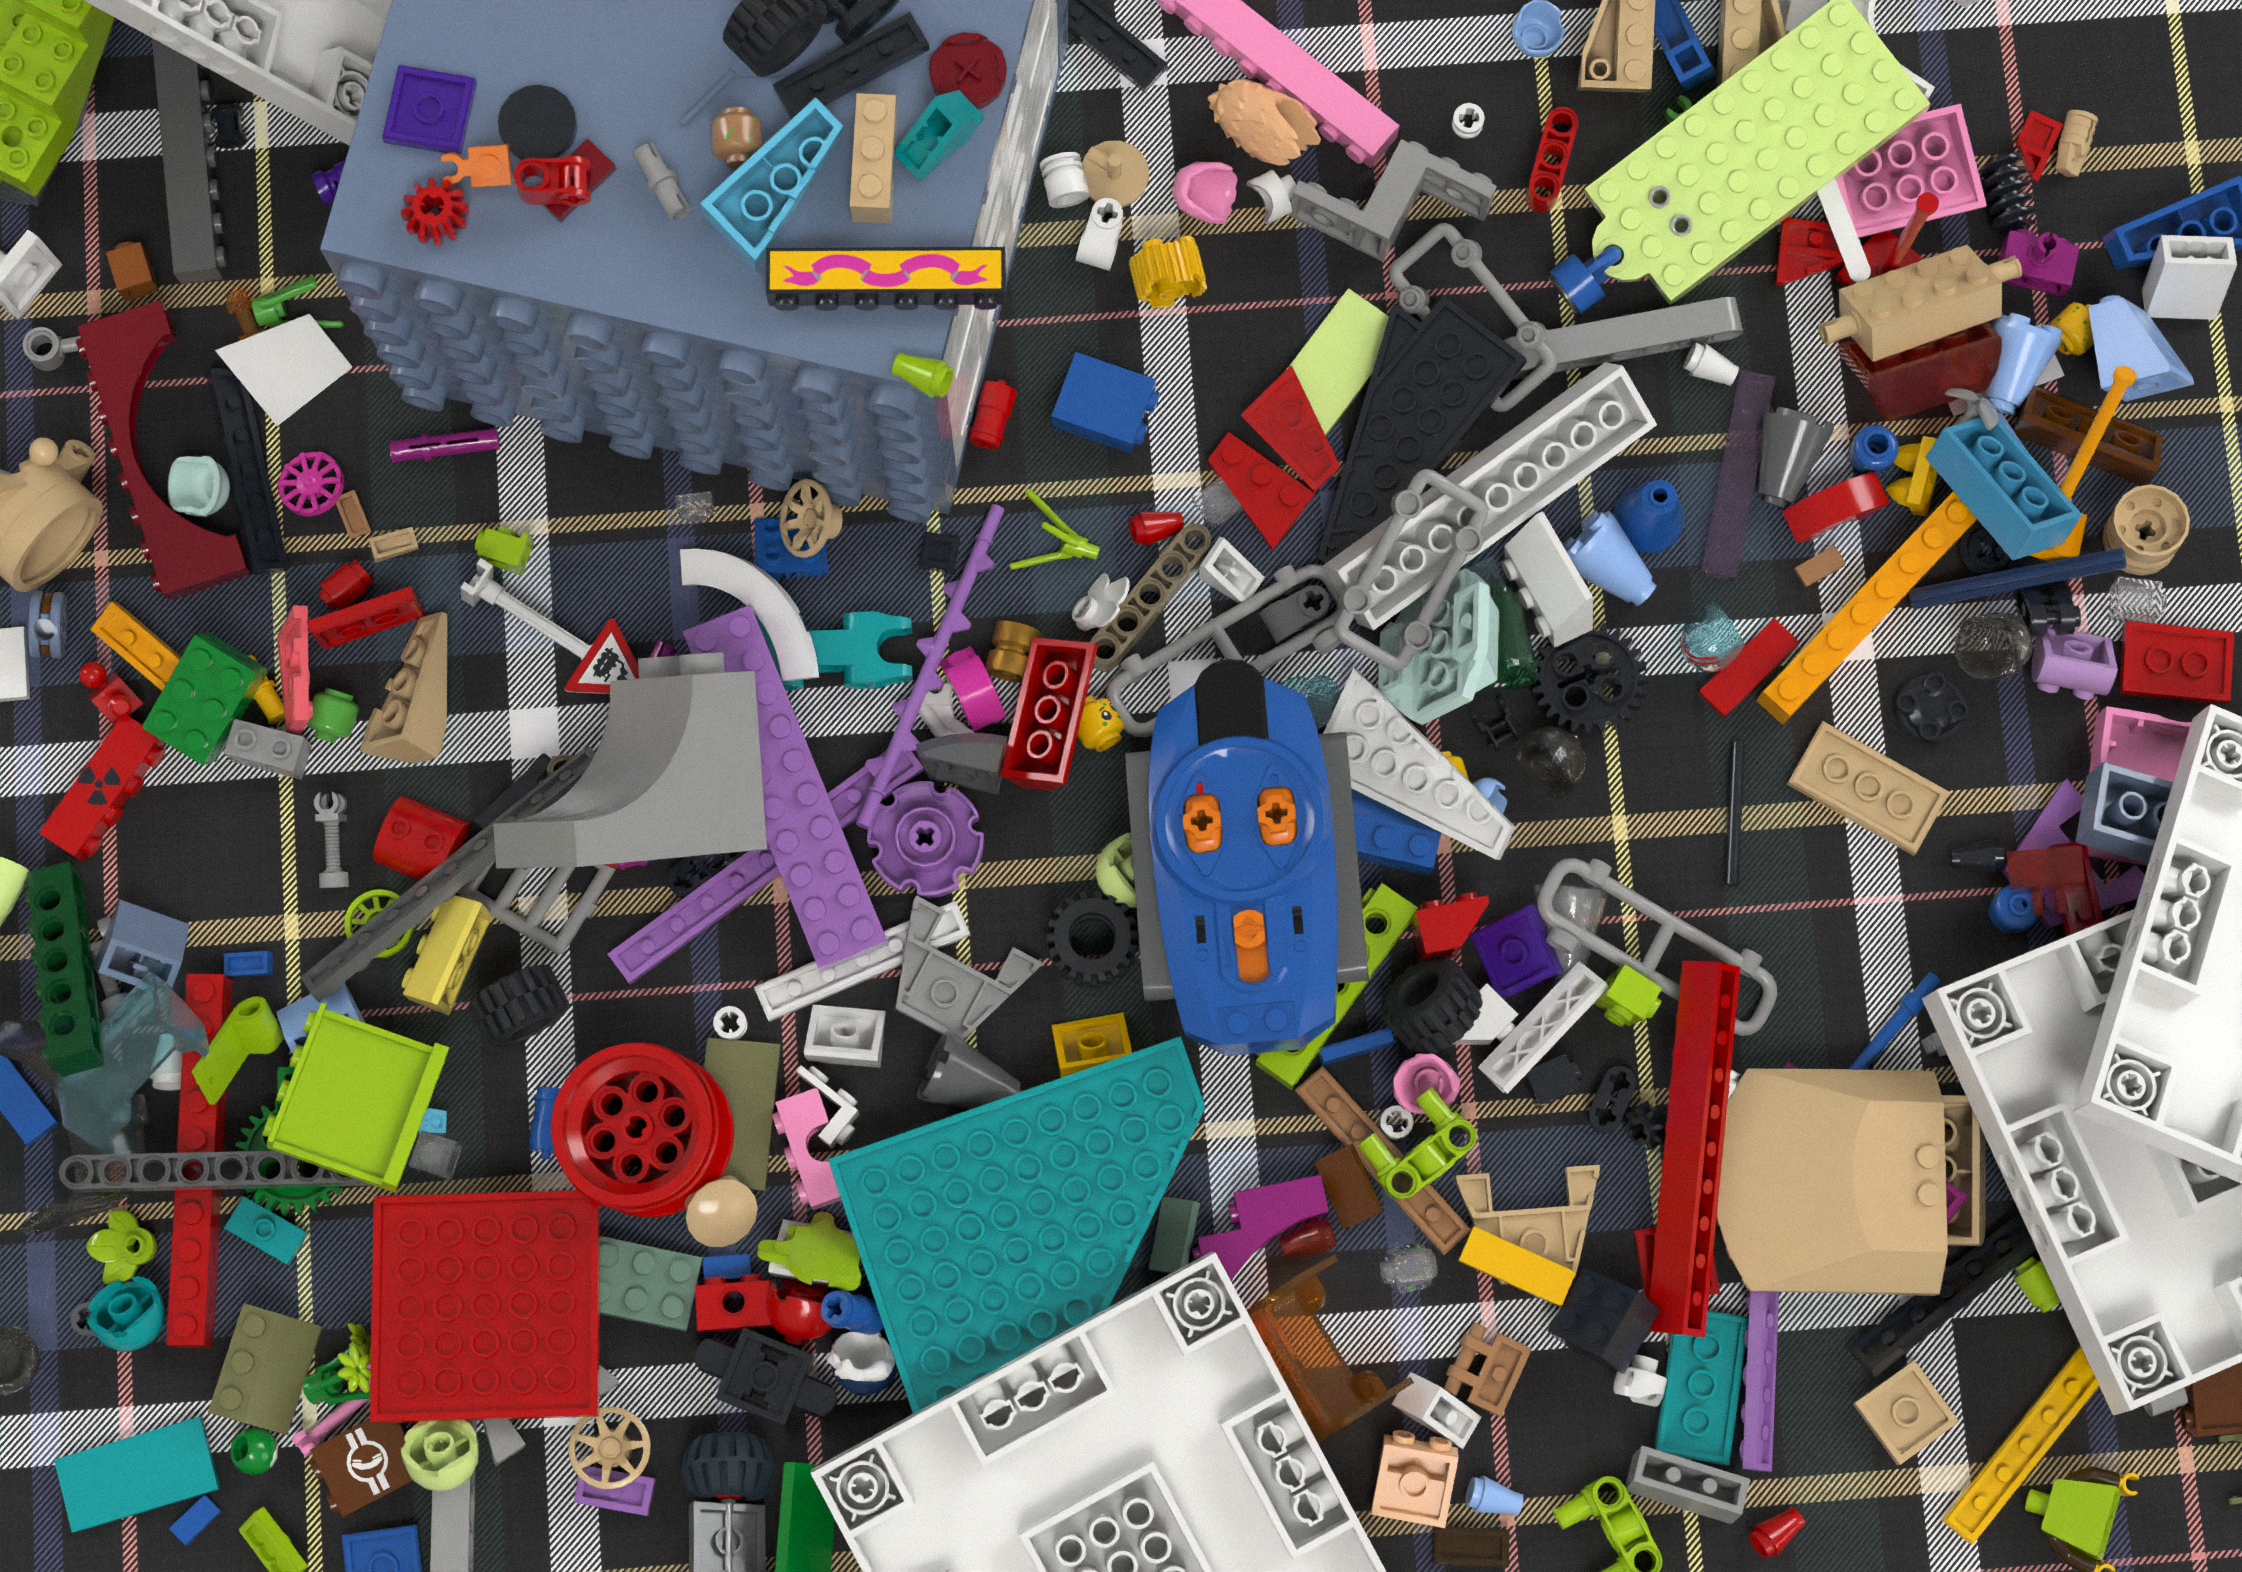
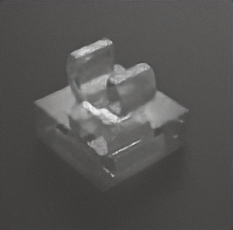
[1192,478,1242,529]

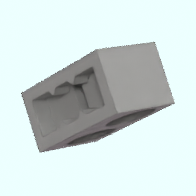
[224,719,312,780]

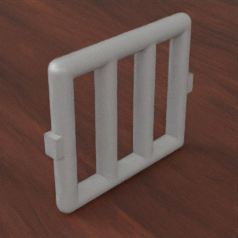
[459,861,616,955]

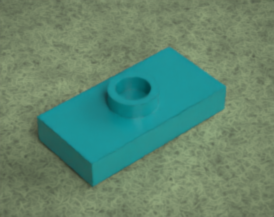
[224,1196,309,1266]

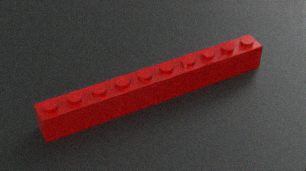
[1649,961,1741,1338]
[166,974,233,1348]

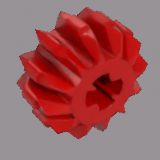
[400,177,470,247]

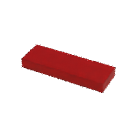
[1698,618,1800,718]

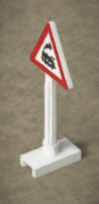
[461,558,639,694]

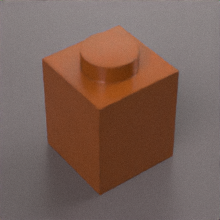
[106,241,160,302]

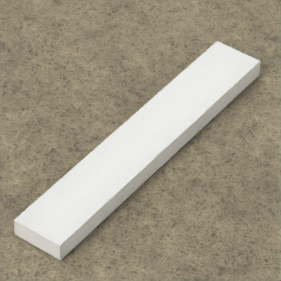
[754,901,970,1022]

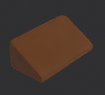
[1315,1144,1383,1229]

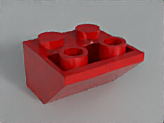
[1410,892,1489,961]

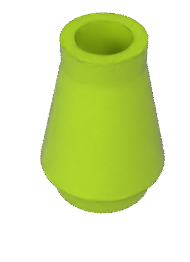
[892,352,954,398]

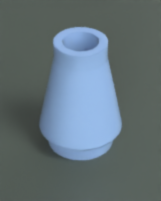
[1465,1475,1523,1516]

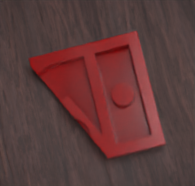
[1775,218,1845,287]

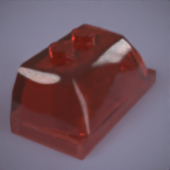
[1839,322,2002,420]

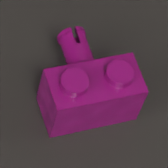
[1999,229,2080,297]

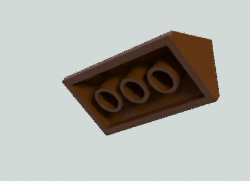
[2013,385,2164,486]

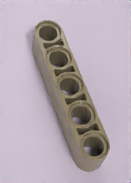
[1090,523,1211,672]

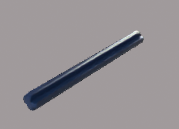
[1909,548,2127,610]

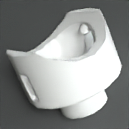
[1246,170,1296,225]
[1613,1355,1667,1407]

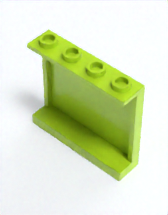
[262,1002,449,1193]

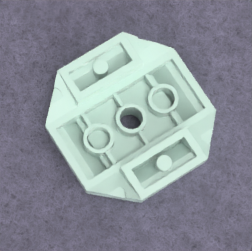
[1378,568,1499,725]

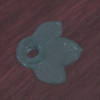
[1278,675,1340,729]

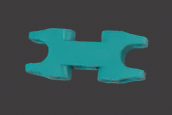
[756,611,913,691]

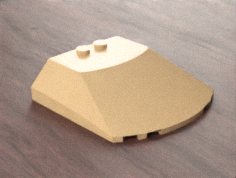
[1716,1069,1948,1296]

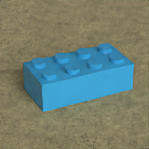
[1926,417,2082,560]

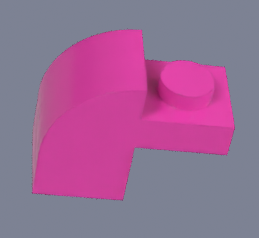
[940,646,1006,732]

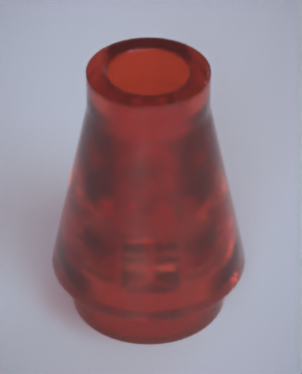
[1280,1217,1337,1259]

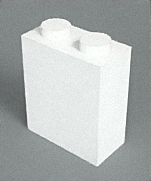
[2142,235,2237,320]

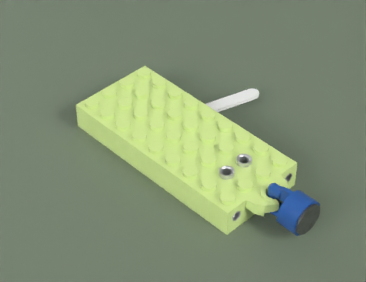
[1548,0,1931,314]

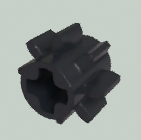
[1625,1101,1668,1150]

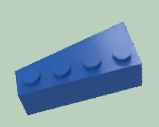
[2102,175,2242,270]

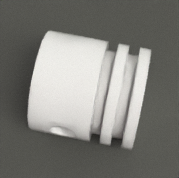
[1040,152,1090,208]

